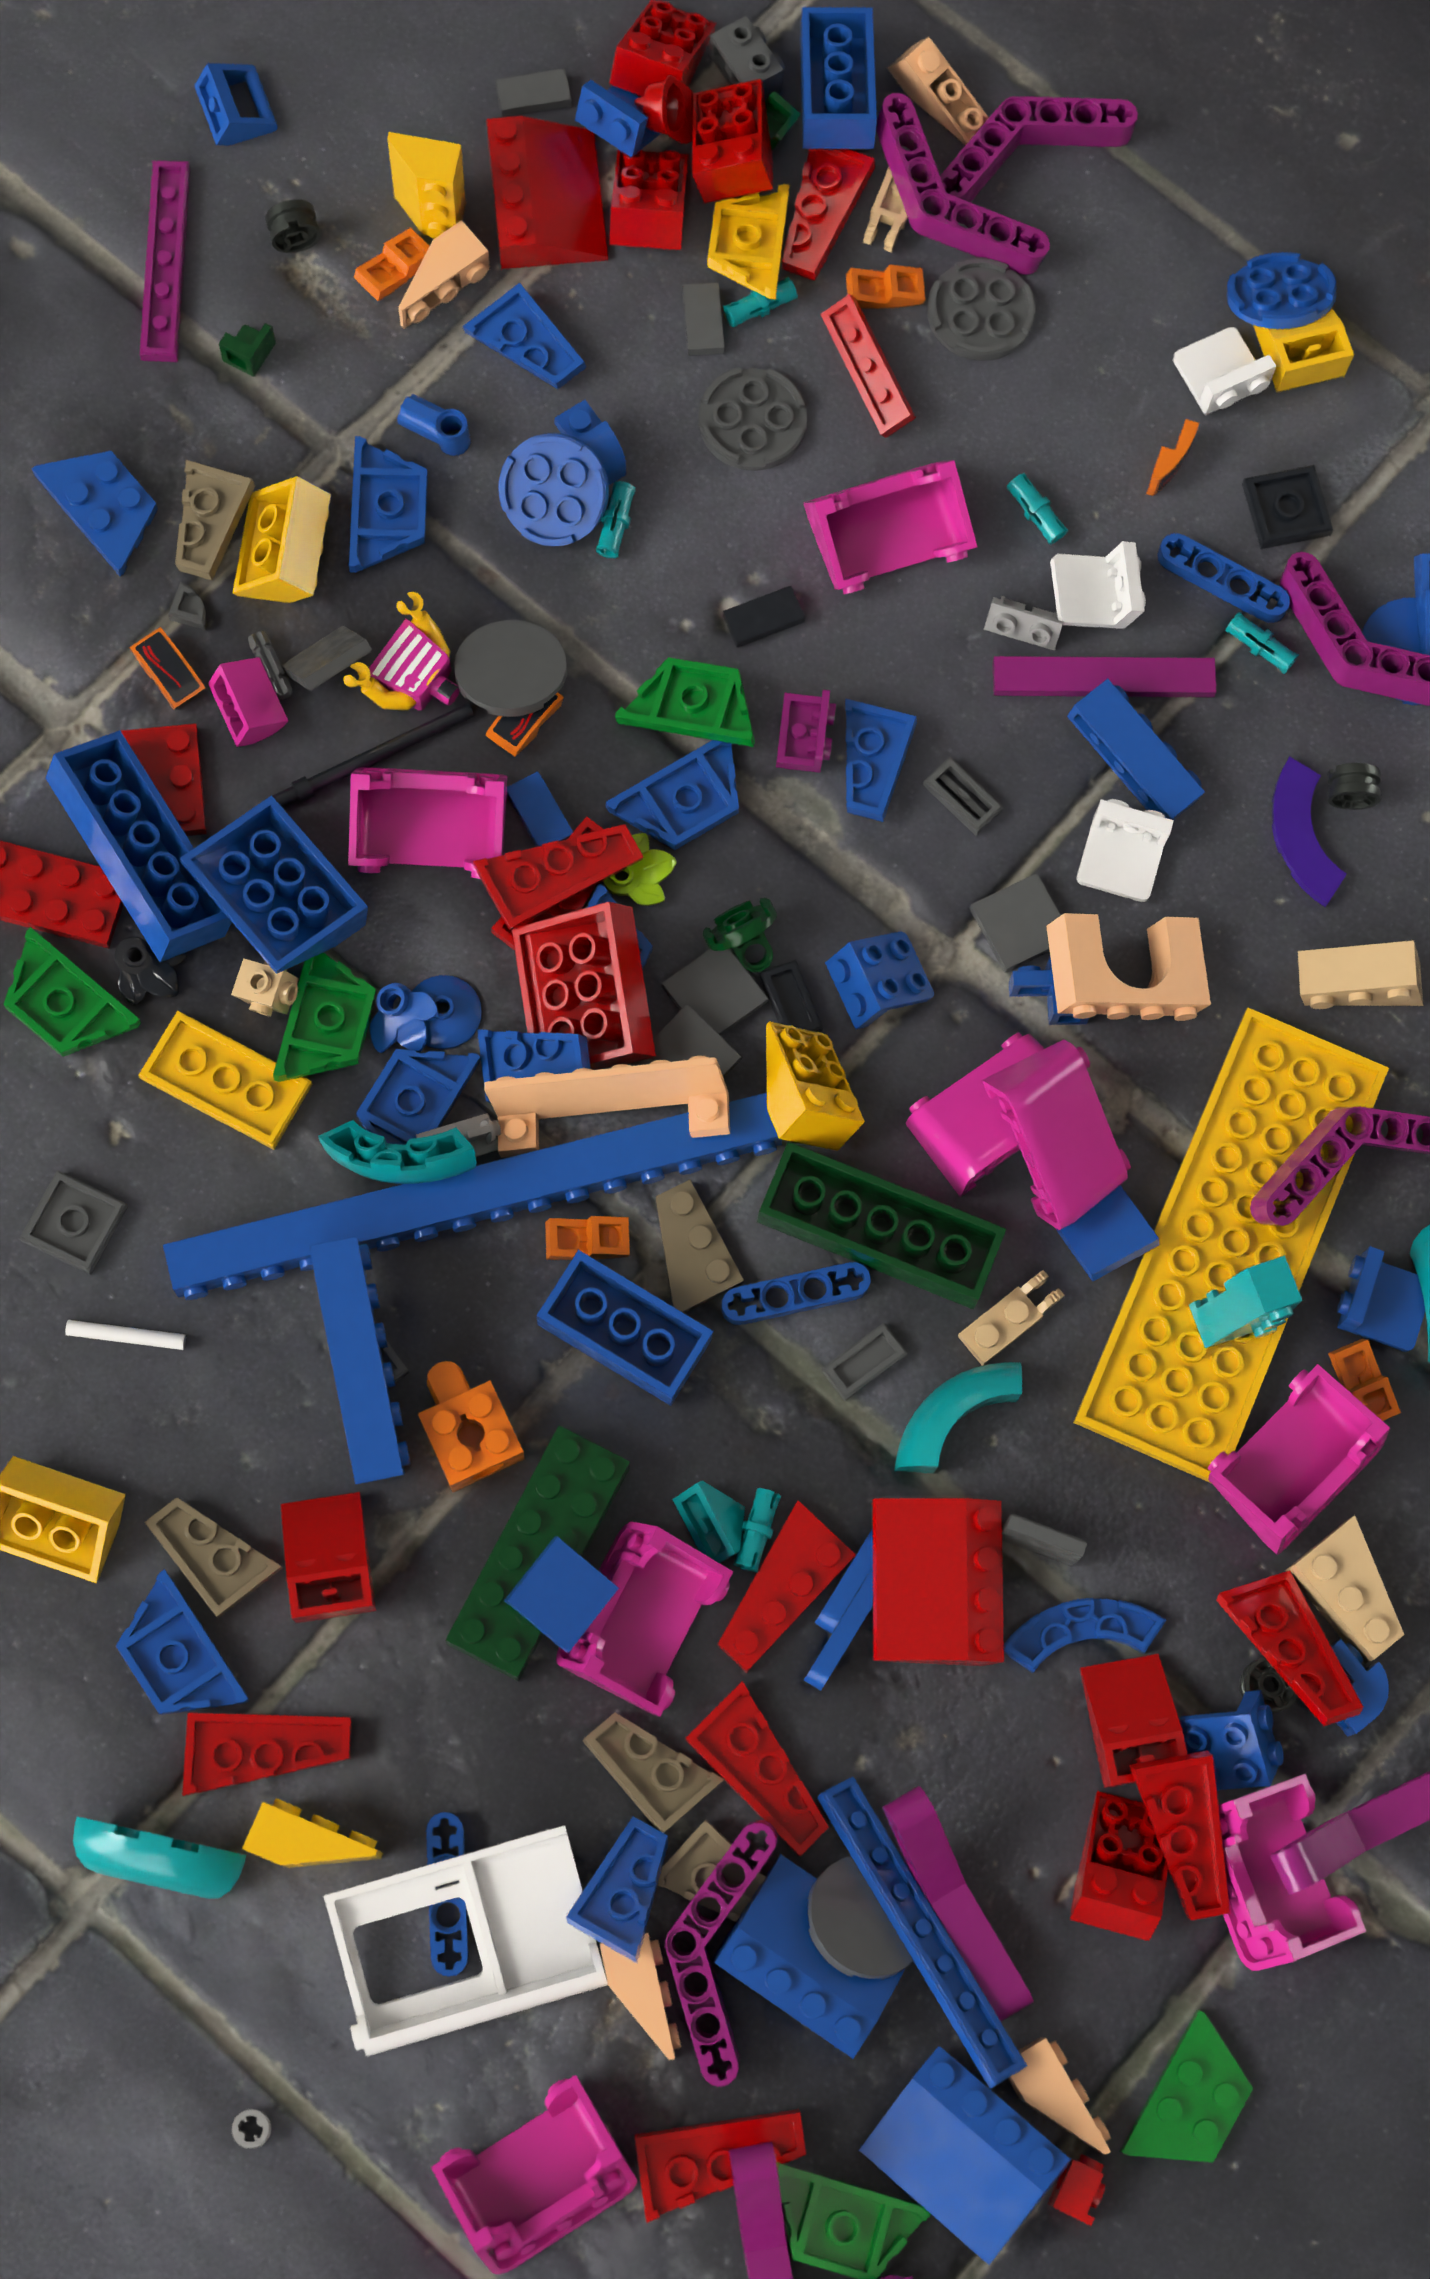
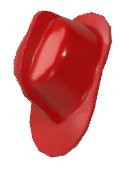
[635,75,693,144]

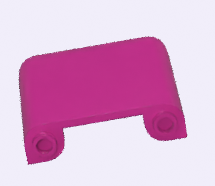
[804,460,977,594]
[348,767,507,879]
[906,1032,1045,1197]
[982,1039,1131,1230]
[1208,1364,1390,1555]
[556,1522,734,1717]
[1218,1773,1367,1971]
[431,2075,637,2275]

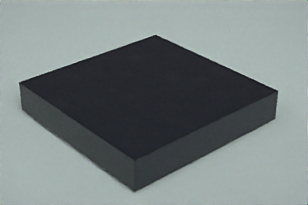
[1242,465,1333,549]

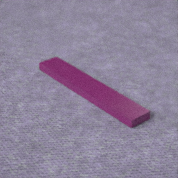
[140,160,190,362]
[993,656,1216,697]

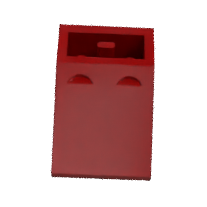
[609,0,717,97]
[692,79,773,203]
[610,149,688,250]
[281,1492,376,1623]
[1080,1654,1187,1788]
[1070,1791,1168,1941]

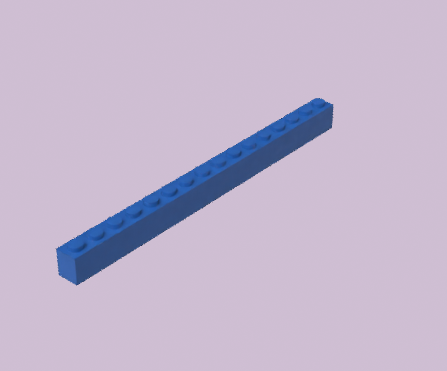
[163,1093,782,1300]

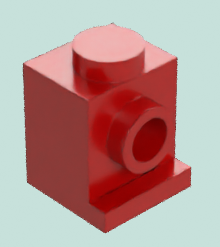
[1048,2154,1105,2226]

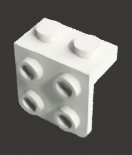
[1173,327,1276,415]
[1050,542,1146,629]
[1077,799,1174,902]

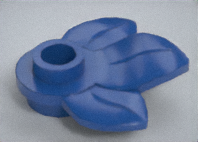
[370,983,439,1053]

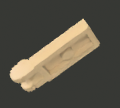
[863,168,922,253]
[958,1270,1065,1366]

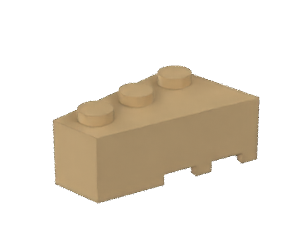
[1298,940,1423,1009]
[1285,1515,1404,1664]

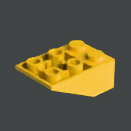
[1253,308,1354,392]
[766,1021,865,1151]
[242,1798,383,1868]

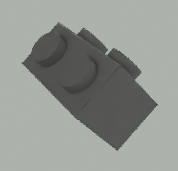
[709,16,785,99]

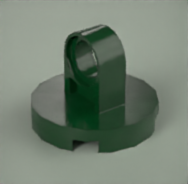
[703,898,777,972]

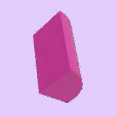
[208,657,288,747]

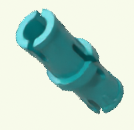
[723,277,798,328]
[1006,473,1069,545]
[596,481,636,558]
[1225,612,1299,674]
[734,1488,781,1572]

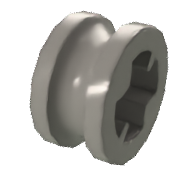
[232,2109,271,2148]

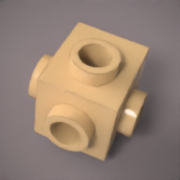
[231,958,299,1017]

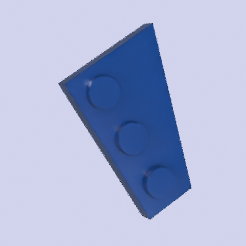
[462,283,586,389]
[845,698,917,822]
[566,1816,669,1963]

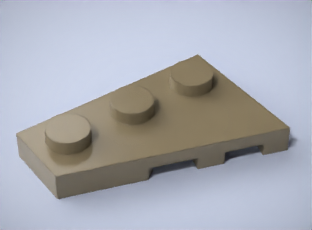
[175,460,255,580]
[655,1180,744,1314]
[144,1497,283,1618]
[583,1712,724,1833]
[658,1820,765,1922]

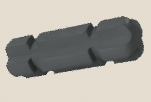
[248,631,293,701]

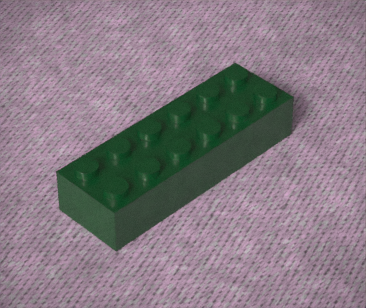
[757,1142,1006,1309]
[445,1425,630,1682]

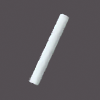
[65,1320,186,1350]

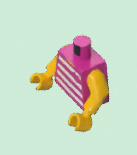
[344,592,460,710]

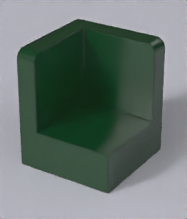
[765,91,801,151]
[219,323,276,377]

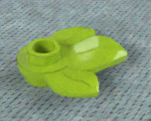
[603,833,676,906]

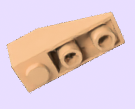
[887,37,989,145]
[399,220,490,329]
[600,1933,681,2060]
[1008,2037,1111,2155]

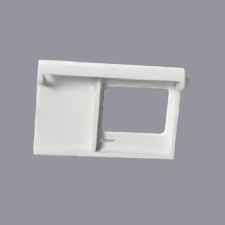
[324,1825,608,2057]

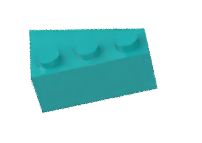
[1189,1255,1302,1349]

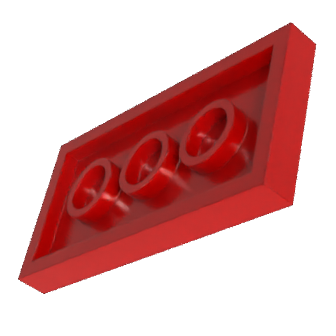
[0,841,124,949]

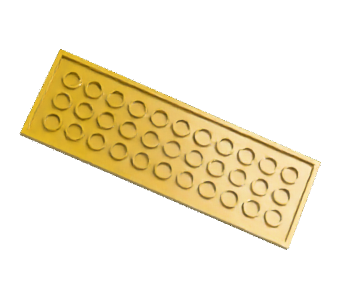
[1073,1007,1389,1484]

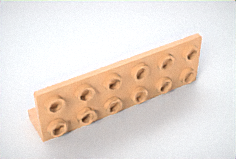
[484,1056,730,1158]

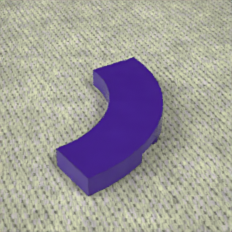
[1272,756,1347,907]

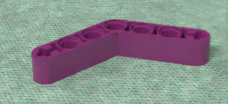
[876,93,1050,275]
[940,96,1138,203]
[1279,552,1430,706]
[1250,1107,1430,1226]
[1270,1771,1430,1895]
[883,1785,1034,2022]
[665,1820,777,2087]
[729,2142,793,2279]

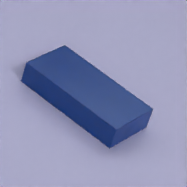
[507,771,573,847]

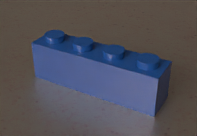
[1067,678,1205,820]

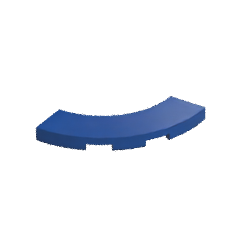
[1004,1598,1166,1673]

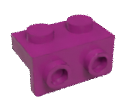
[776,690,836,773]

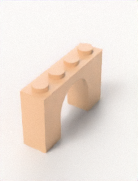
[1046,913,1211,1021]

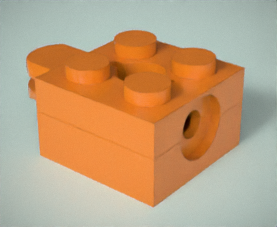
[418,1361,525,1492]

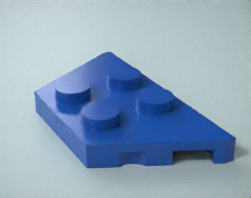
[349,436,428,573]
[32,451,158,576]
[606,740,739,850]
[356,1049,481,1145]
[116,1569,250,1715]

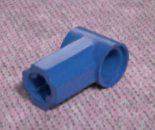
[397,394,471,456]

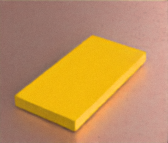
[138,1010,313,1150]

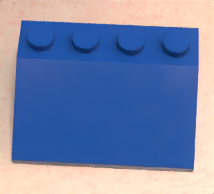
[180,795,368,974]
[712,1854,906,2058]
[859,2046,1070,2265]

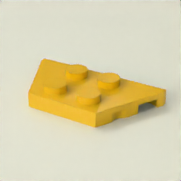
[707,184,789,300]

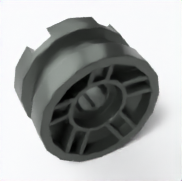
[265,199,321,253]
[1328,763,1381,810]
[1239,1657,1298,1714]

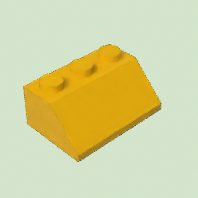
[387,132,466,239]
[232,476,331,603]
[0,1456,126,1583]

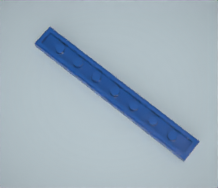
[817,1777,1027,2089]

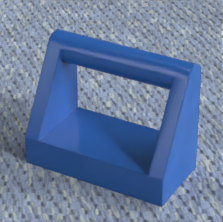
[194,63,278,146]

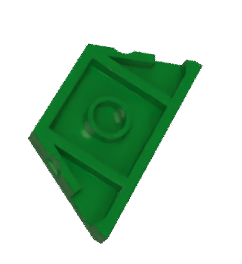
[615,657,755,747]
[3,927,142,1057]
[273,952,377,1082]
[1120,2010,1253,2163]
[776,2162,931,2279]

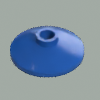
[412,975,482,1050]

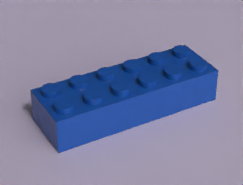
[46,730,232,963]
[309,1236,411,1485]

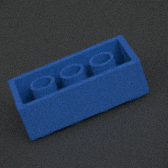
[800,7,877,149]
[536,1250,713,1406]

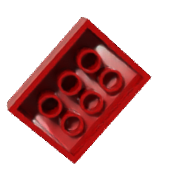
[486,116,608,269]
[512,902,656,1070]
[873,1498,1004,1666]

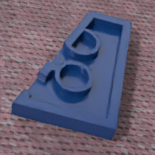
[477,1029,591,1103]

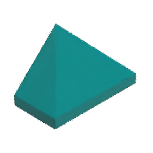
[672,1481,745,1564]

